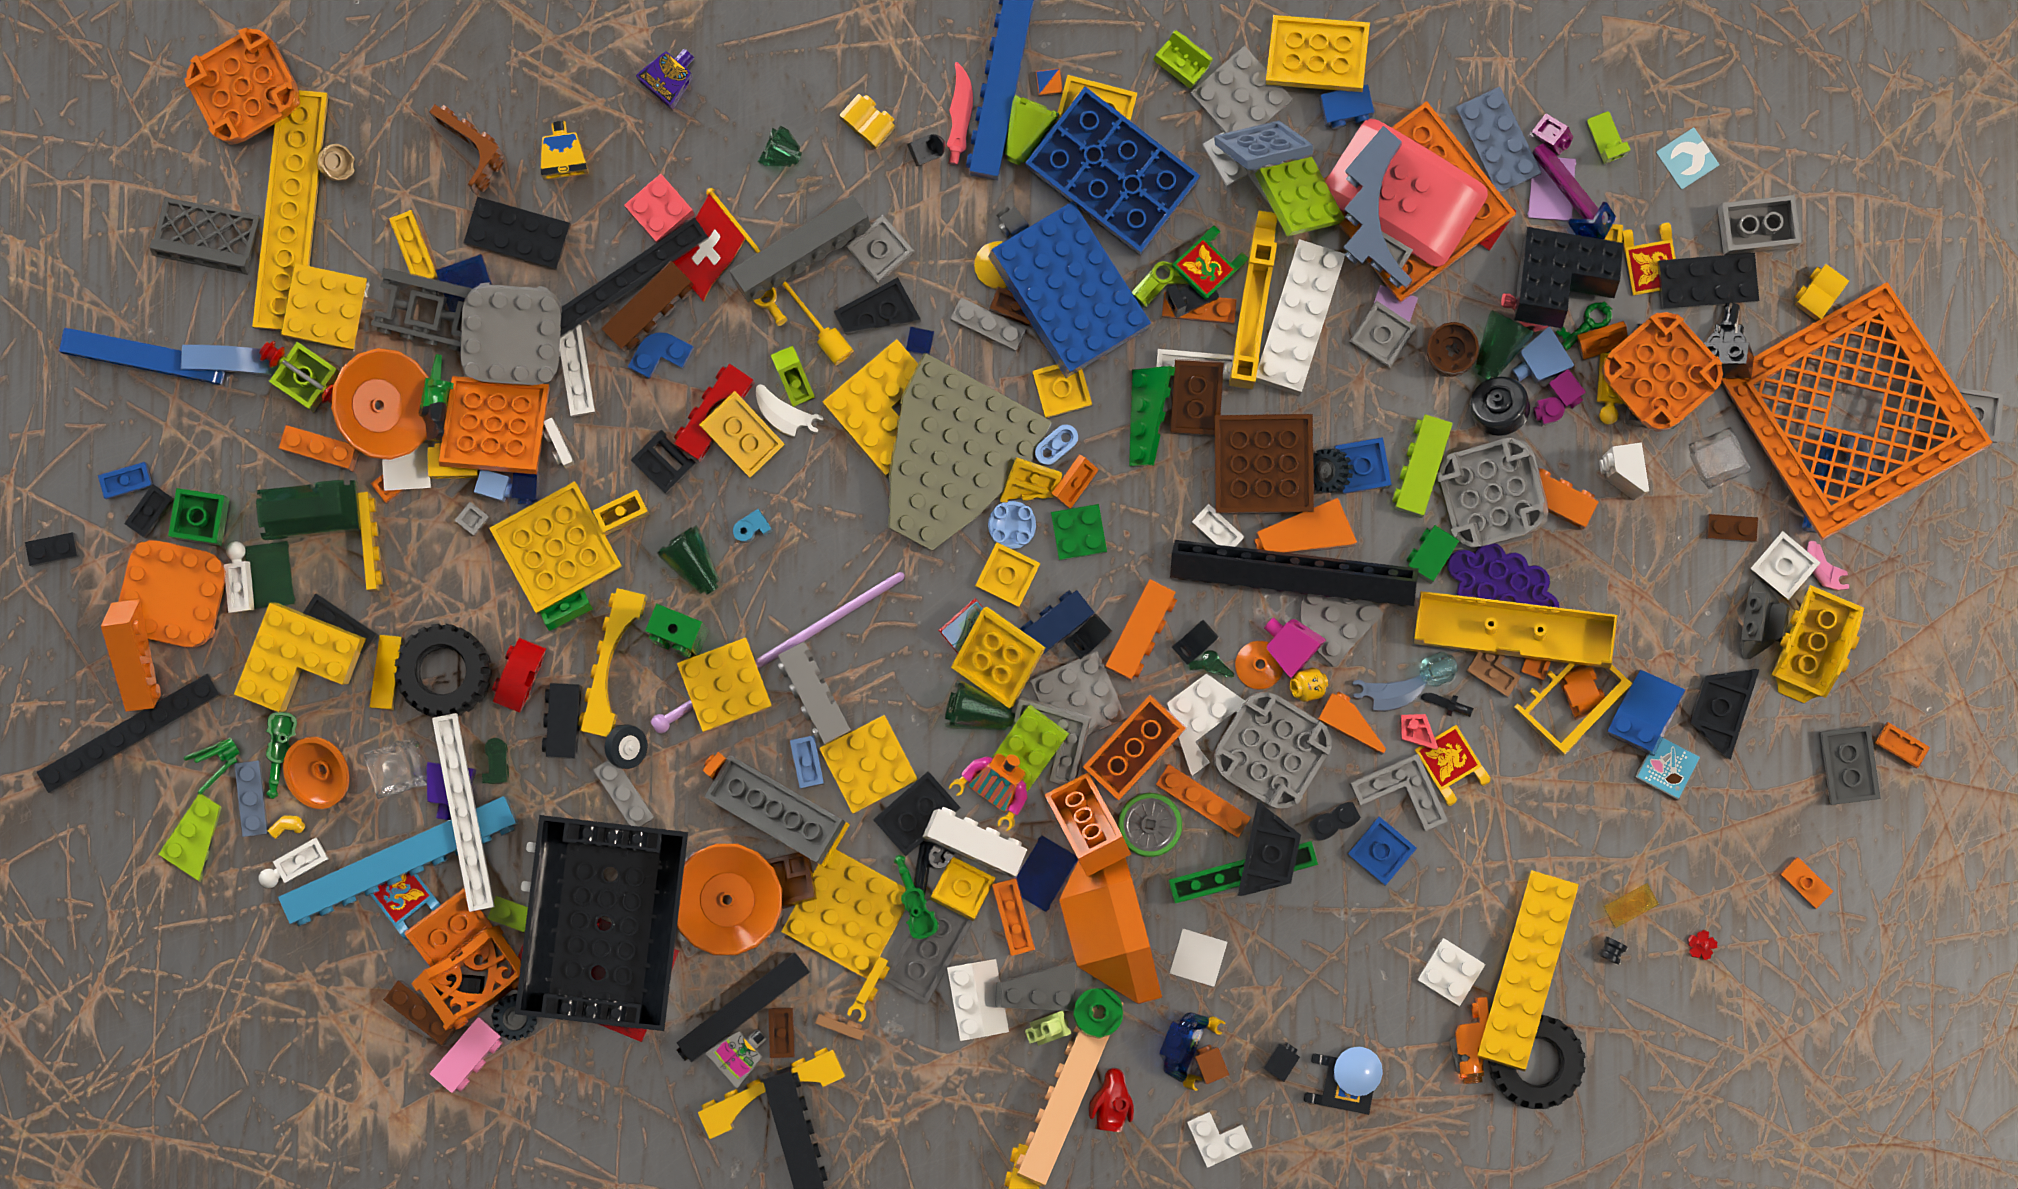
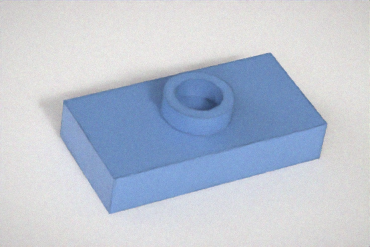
[790,735,824,789]

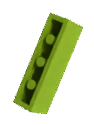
[1392,414,1453,518]

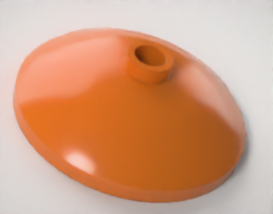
[283,737,349,809]

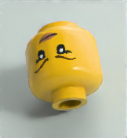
[1290,667,1328,702]

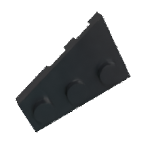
[834,277,921,334]

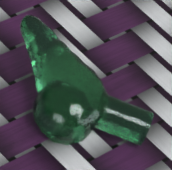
[1189,650,1234,678]

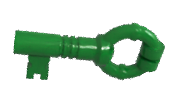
[1556,301,1613,351]

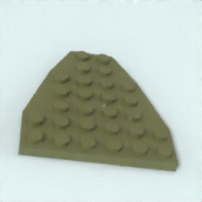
[888,353,1052,550]

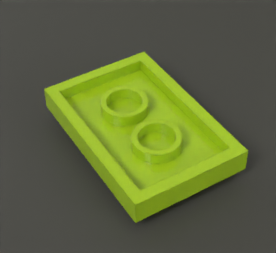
[992,705,1069,792]

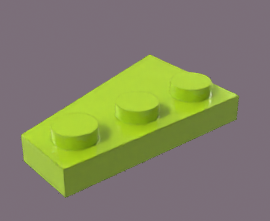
[158,794,222,882]

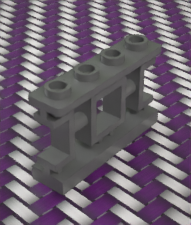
[371,268,473,351]

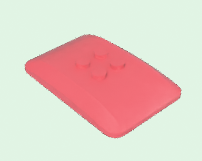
[1325,119,1488,267]

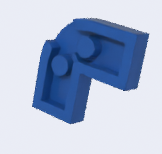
[628,332,694,379]

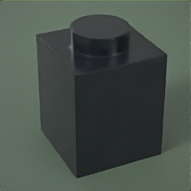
[1262,1042,1300,1082]

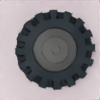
[1313,449,1353,493]
[491,994,537,1041]

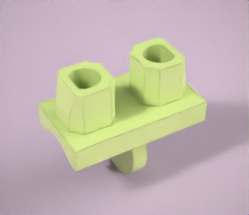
[1025,1010,1071,1046]

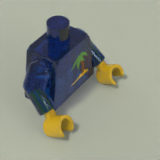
[1159,1012,1226,1091]

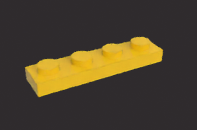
[358,492,383,592]

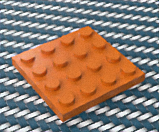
[439,376,550,474]

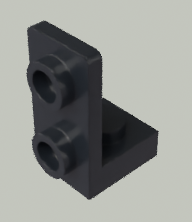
[1165,284,1219,318]

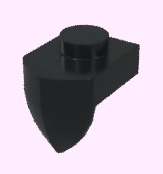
[907,134,945,167]

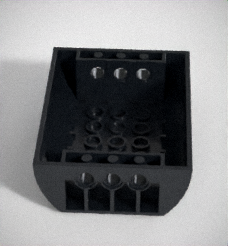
[515,815,688,1031]

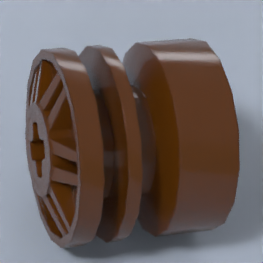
[1426,322,1479,377]

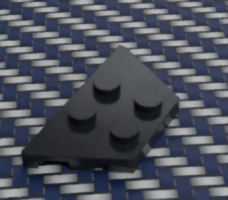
[1690,669,1759,760]
[1237,802,1301,896]

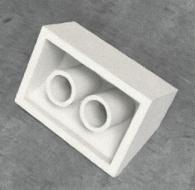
[1599,443,1649,500]
[947,959,1009,1041]

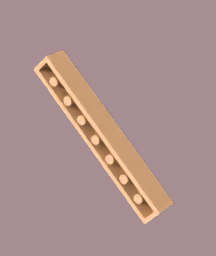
[1015,1002,1123,1187]

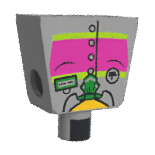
[705,1029,767,1088]

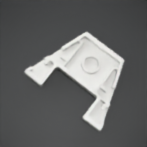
[1167,674,1245,776]

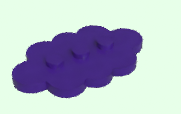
[1447,543,1559,608]

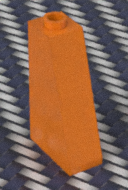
[1254,498,1357,553]

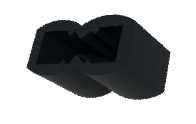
[1307,802,1361,841]

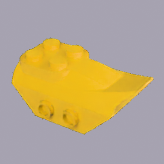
[1772,585,1864,704]

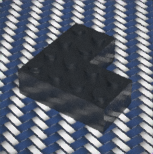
[1514,227,1623,329]

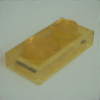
[1603,883,1659,928]

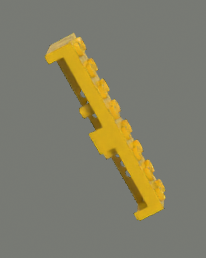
[1414,591,1618,668]

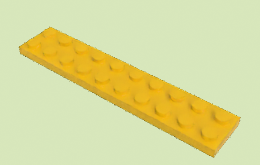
[252,90,328,331]

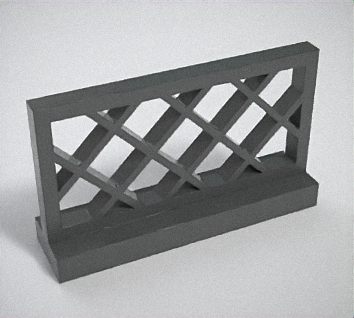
[149,197,260,275]

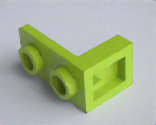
[1587,111,1631,165]

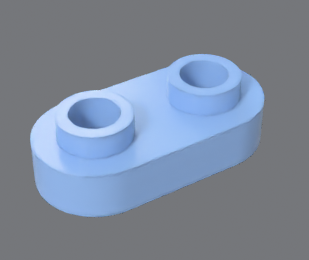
[1035,425,1078,466]

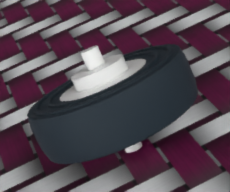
[604,724,648,769]

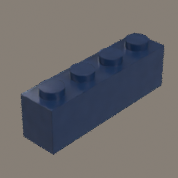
[1020,590,1095,655]

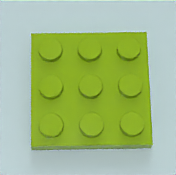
[1254,157,1345,237]

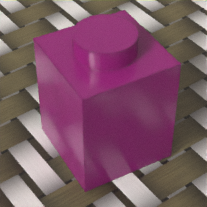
[1546,369,1586,409]

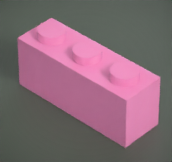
[430,1017,502,1093]

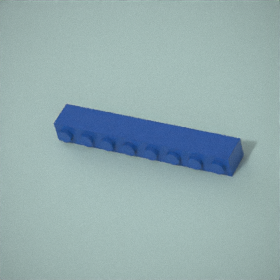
[966,0,1034,181]

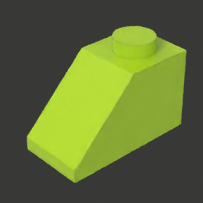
[771,345,815,407]

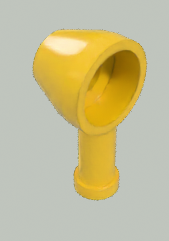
[753,287,788,326]

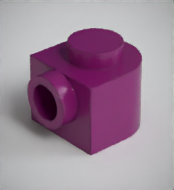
[1533,397,1565,427]

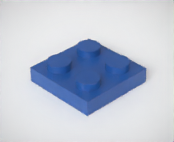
[1334,437,1392,494]
[1348,816,1417,886]

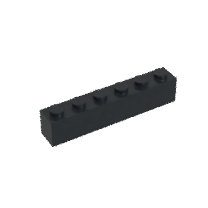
[762,1066,828,1189]

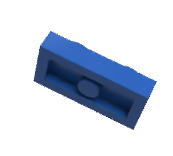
[98,462,152,500]

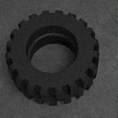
[394,624,492,717]

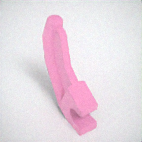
[1807,541,1849,591]

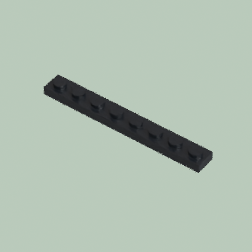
[560,217,709,339]
[37,673,221,794]

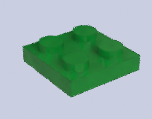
[1051,504,1107,561]

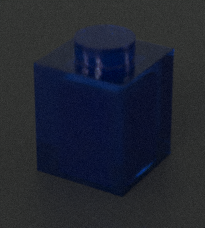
[512,471,540,506]

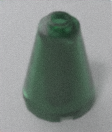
[1475,310,1534,379]
[656,525,720,595]
[945,680,1015,730]

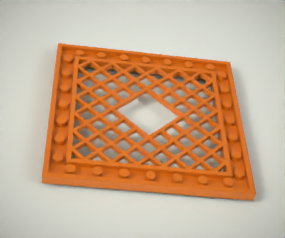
[1721,282,1993,541]

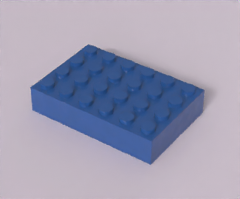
[1025,86,1201,255]
[988,201,1151,378]

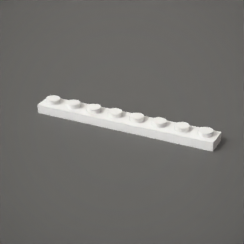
[432,713,495,912]

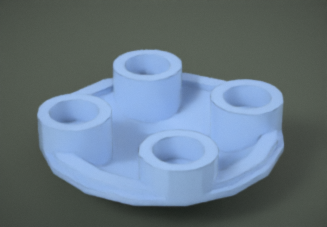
[988,501,1036,549]
[1334,1047,1383,1096]

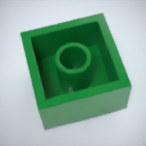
[168,488,230,547]

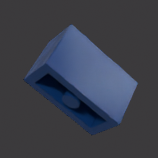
[1319,84,1374,129]

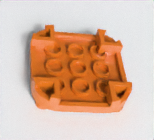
[184,27,300,145]
[1602,312,1723,432]
[118,540,226,648]

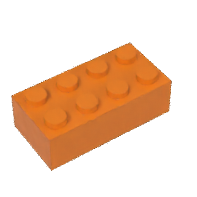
[1083,695,1187,800]
[1044,773,1131,877]

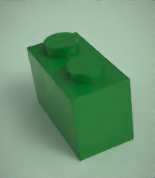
[1406,525,1459,584]

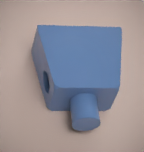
[1511,327,1574,383]

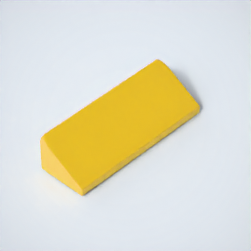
[369,635,404,711]

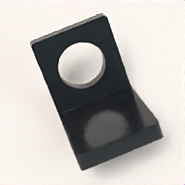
[1064,614,1112,659]
[1172,620,1219,665]

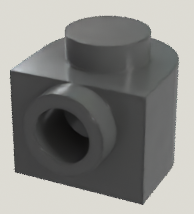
[996,206,1029,238]

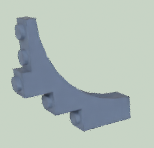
[1344,126,1412,289]

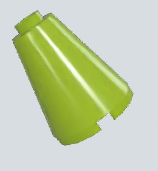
[1004,95,1059,165]

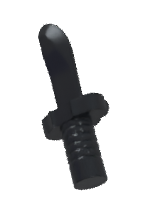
[1421,693,1474,717]

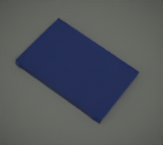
[1016,835,1078,912]

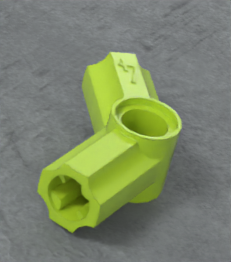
[1132,261,1188,308]

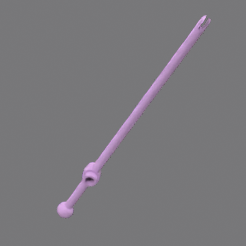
[651,572,905,734]

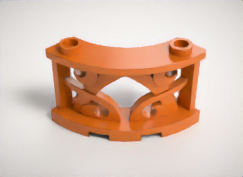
[411,925,521,1030]

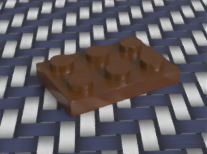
[1171,359,1224,435]

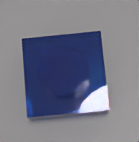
[906,327,934,355]

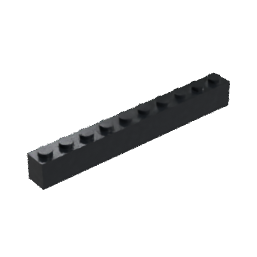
[1170,540,1419,606]

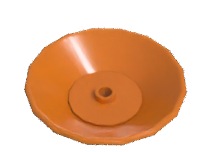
[331,348,430,460]
[677,844,782,955]

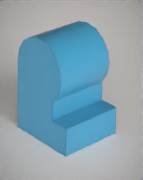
[733,509,773,543]

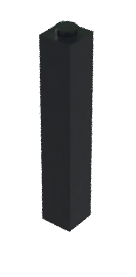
[676,953,810,1062]

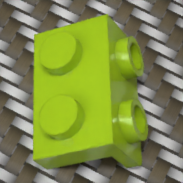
[1153,30,1213,89]

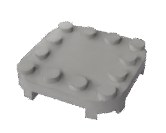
[461,282,562,385]
[1437,438,1548,547]
[1214,692,1332,809]

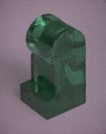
[482,738,510,784]

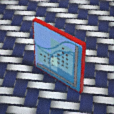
[939,598,983,654]

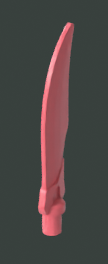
[947,62,973,165]

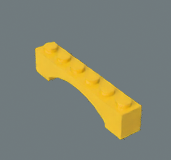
[1229,239,1277,390]
[578,588,647,738]
[698,1047,846,1139]

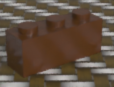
[383,980,456,1045]

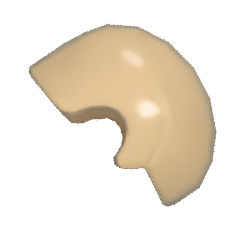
[318,144,355,181]

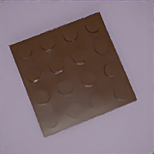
[1215,414,1314,513]

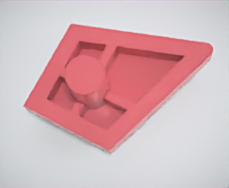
[1401,714,1438,750]

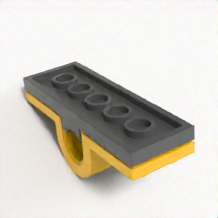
[705,755,850,867]

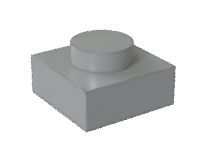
[455,502,490,536]

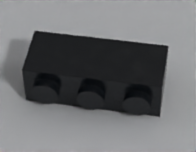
[542,683,582,759]

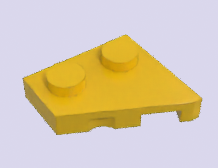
[999,457,1062,503]

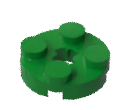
[1073,988,1123,1039]

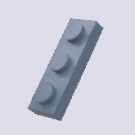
[235,761,269,837]

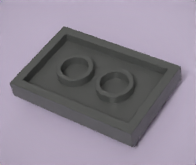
[1820,726,1881,805]

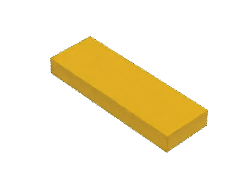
[389,210,438,287]

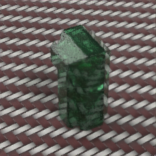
[256,480,361,541]

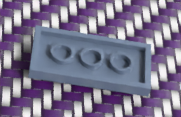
[1456,87,1542,193]

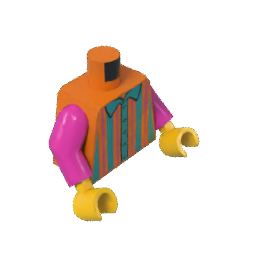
[949,754,1027,831]

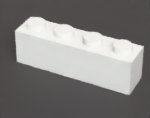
[922,807,1027,877]

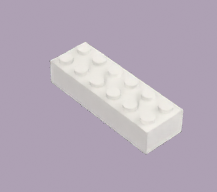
[1256,239,1345,396]

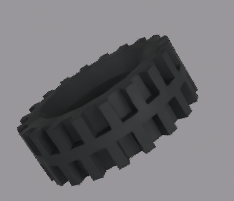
[1488,1015,1586,1109]

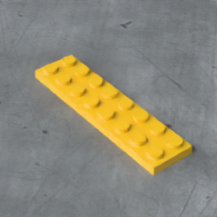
[1477,870,1579,1072]

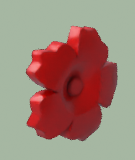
[1688,930,1718,960]

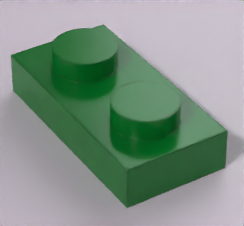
[540,588,593,631]

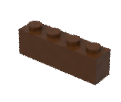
[601,261,694,352]

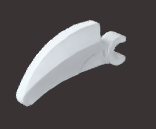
[756,384,824,437]

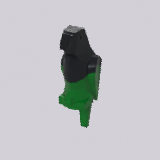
[419,354,454,442]

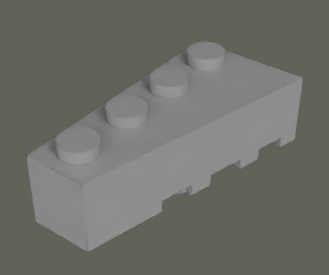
[778,642,851,745]

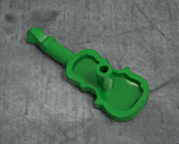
[265,712,297,799]
[894,855,939,939]

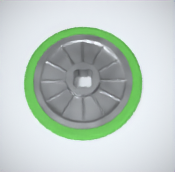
[1118,793,1182,857]

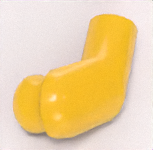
[267,815,305,839]

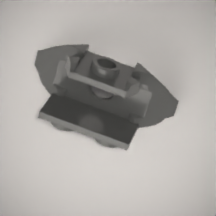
[1741,579,1791,659]

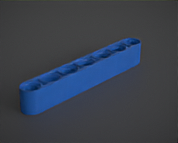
[59,328,225,385]

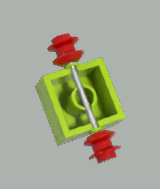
[259,341,340,413]

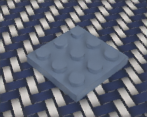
[1214,120,1313,170]

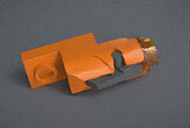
[1449,997,1489,1084]

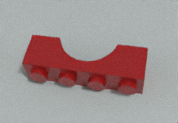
[674,363,755,462]

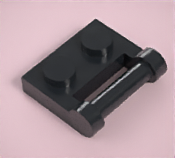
[631,430,697,494]

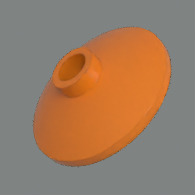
[1235,641,1283,690]

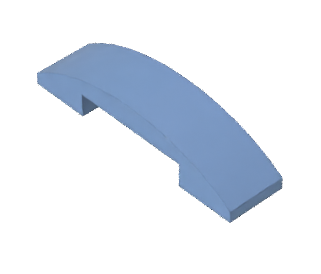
[181,345,280,376]

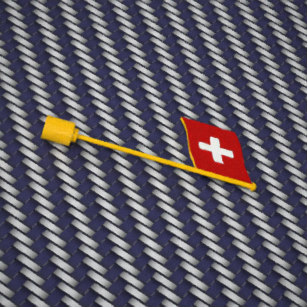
[673,188,854,366]

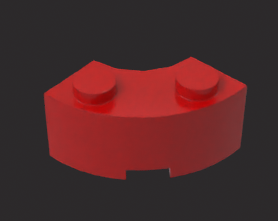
[492,638,546,713]

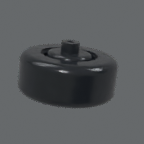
[1470,377,1530,436]

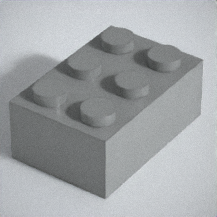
[1718,195,1801,255]

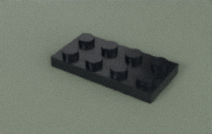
[464,196,571,270]
[1657,253,1760,310]

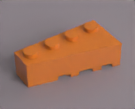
[101,599,161,712]

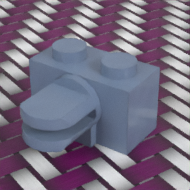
[1833,431,1891,490]

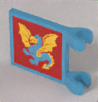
[371,873,442,940]

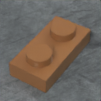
[815,1011,866,1041]

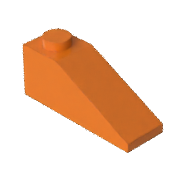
[1317,692,1386,755]

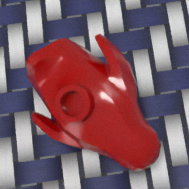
[1089,1068,1134,1132]

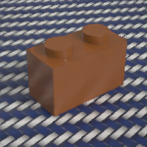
[1193,1044,1230,1084]

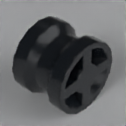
[1598,936,1628,965]

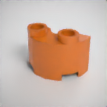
[1556,665,1605,720]

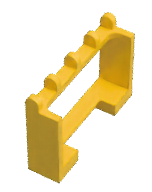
[1514,663,1632,757]

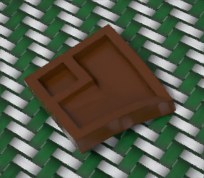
[766,852,817,910]

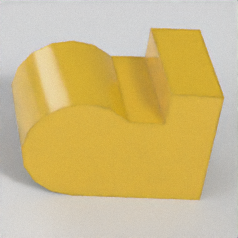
[1251,210,1277,244]

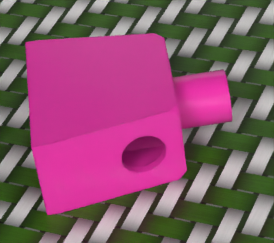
[1264,617,1326,678]

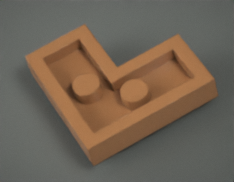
[1466,652,1521,697]

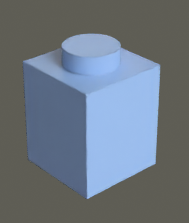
[474,470,514,503]

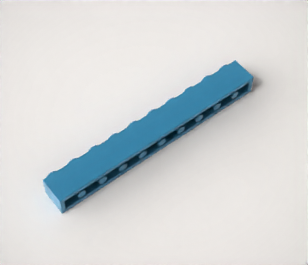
[278,796,519,927]

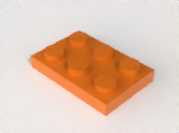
[404,888,494,967]

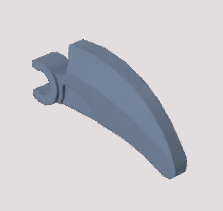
[1352,675,1428,712]

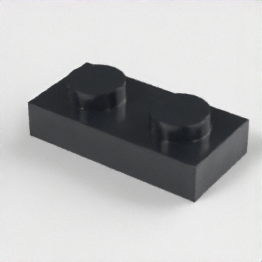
[124,484,174,538]
[25,532,79,567]

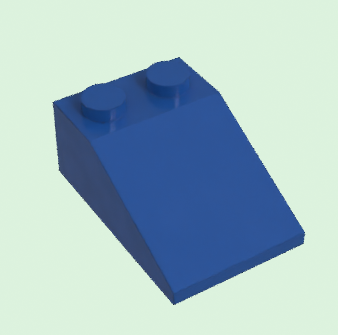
[1607,670,1686,756]

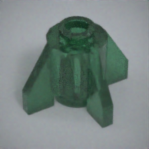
[757,126,802,167]

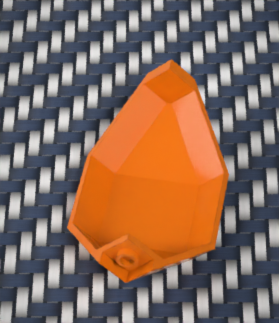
[1059,857,1162,1004]

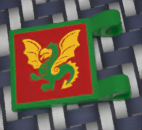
[1171,225,1248,300]

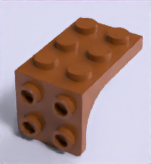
[429,104,505,195]

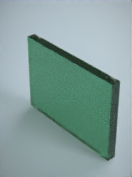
[245,541,296,609]

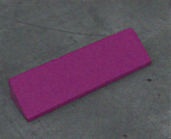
[1532,143,1605,228]

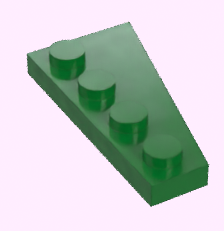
[1129,366,1176,467]

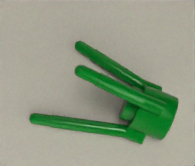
[184,738,240,795]

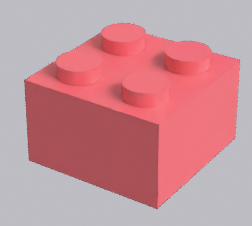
[624,174,695,243]

